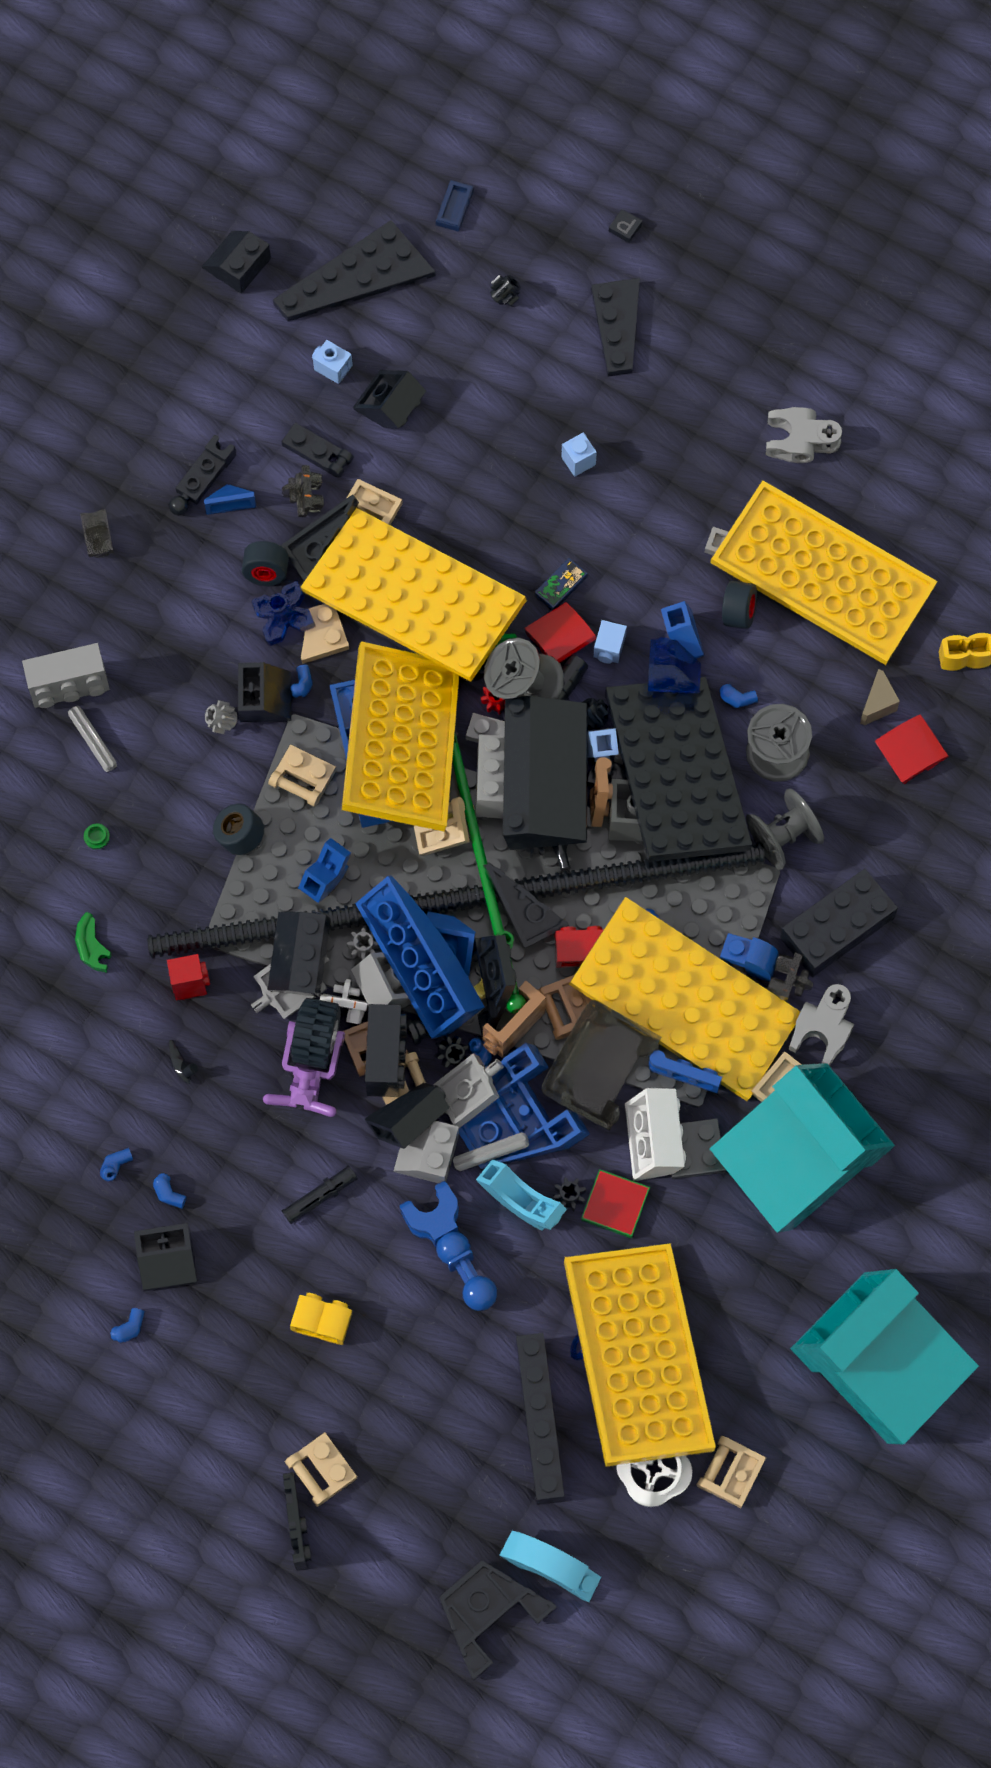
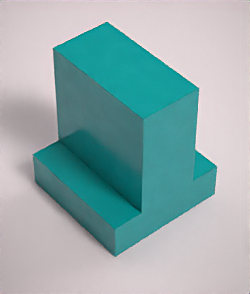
[710,1063,895,1233]
[790,1269,978,1445]

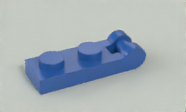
[649,1050,722,1093]

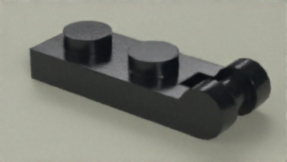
[281,422,354,478]

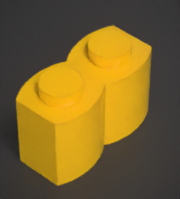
[939,633,991,671]
[290,1293,352,1345]

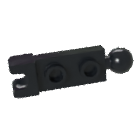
[169,435,236,516]

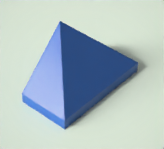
[204,484,256,515]

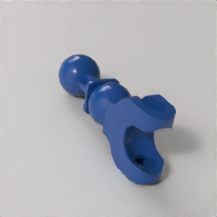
[400,1181,497,1311]

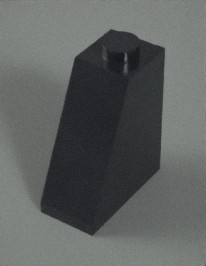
[365,1082,450,1149]

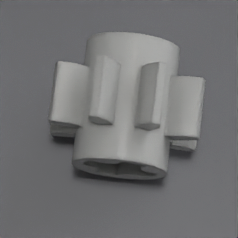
[205,700,237,734]
[347,928,380,960]

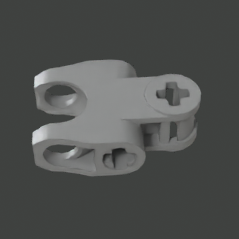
[766,407,842,463]
[789,984,854,1066]

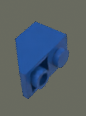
[661,601,704,664]

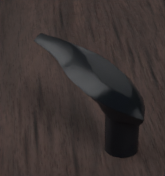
[169,1040,198,1084]

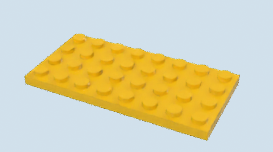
[710,481,938,665]
[301,508,527,682]
[342,641,459,832]
[569,897,800,1101]
[564,1243,716,1467]

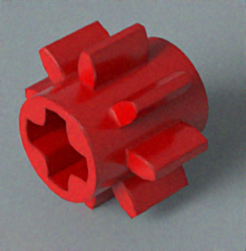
[481,687,505,715]

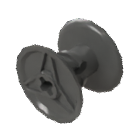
[484,638,564,699]
[746,704,812,782]
[746,789,824,869]

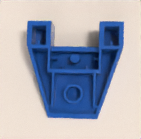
[459,1043,590,1169]

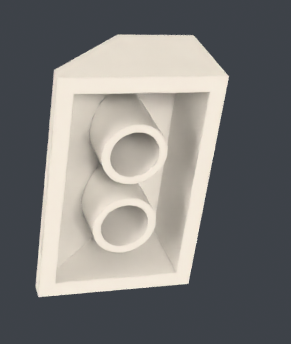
[625,1088,686,1181]

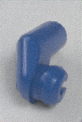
[291,665,312,698]
[720,684,758,708]
[469,1038,492,1068]
[100,1148,133,1182]
[153,1173,187,1209]
[110,1308,145,1343]

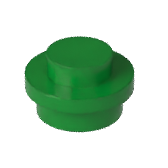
[84,824,110,849]

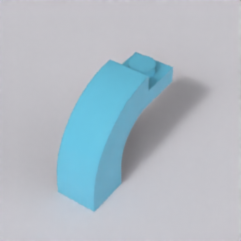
[476,1159,567,1231]
[500,1531,601,1602]

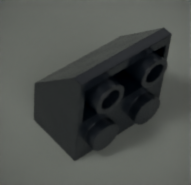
[238,662,292,722]
[134,1223,197,1291]

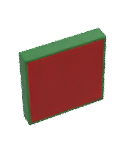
[581,1169,650,1239]

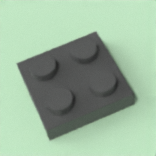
[671,1119,726,1180]

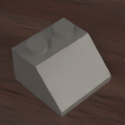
[351,952,412,1008]
[394,1121,459,1183]

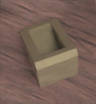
[860,669,900,725]

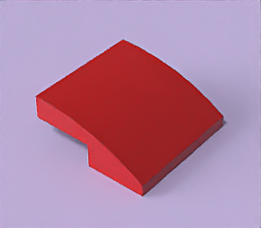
[524,602,597,662]
[875,714,949,784]

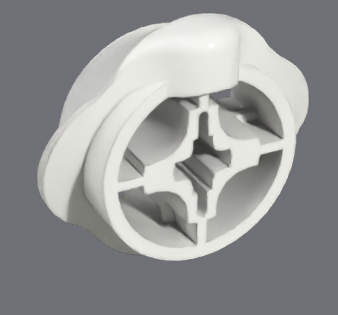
[616,1455,692,1507]

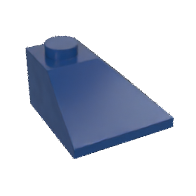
[427,912,476,978]

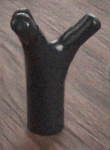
[552,845,571,871]

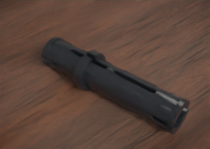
[281,1165,358,1224]

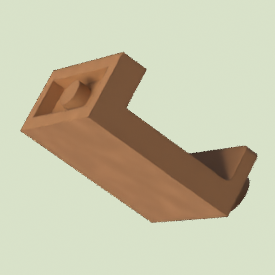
[483,981,546,1058]

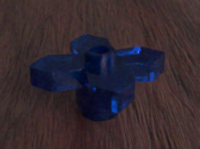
[252,581,316,646]

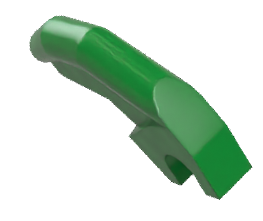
[75,912,112,973]

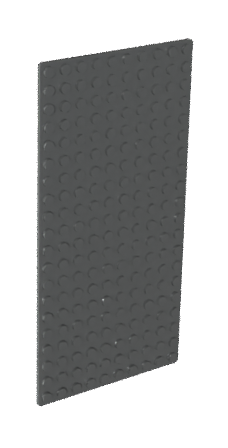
[209,714,780,1107]

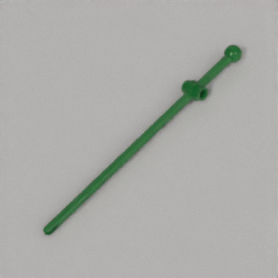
[452,733,527,1014]

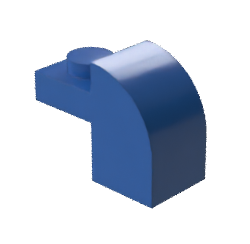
[298,838,351,903]
[720,933,779,982]

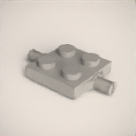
[251,955,330,1020]
[433,1053,504,1128]

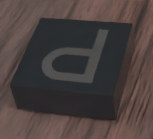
[608,209,642,243]

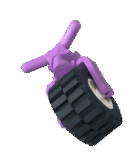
[263,997,345,1117]

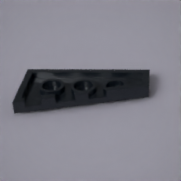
[591,278,640,377]

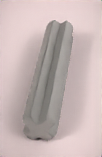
[68,706,117,772]
[453,1132,529,1171]

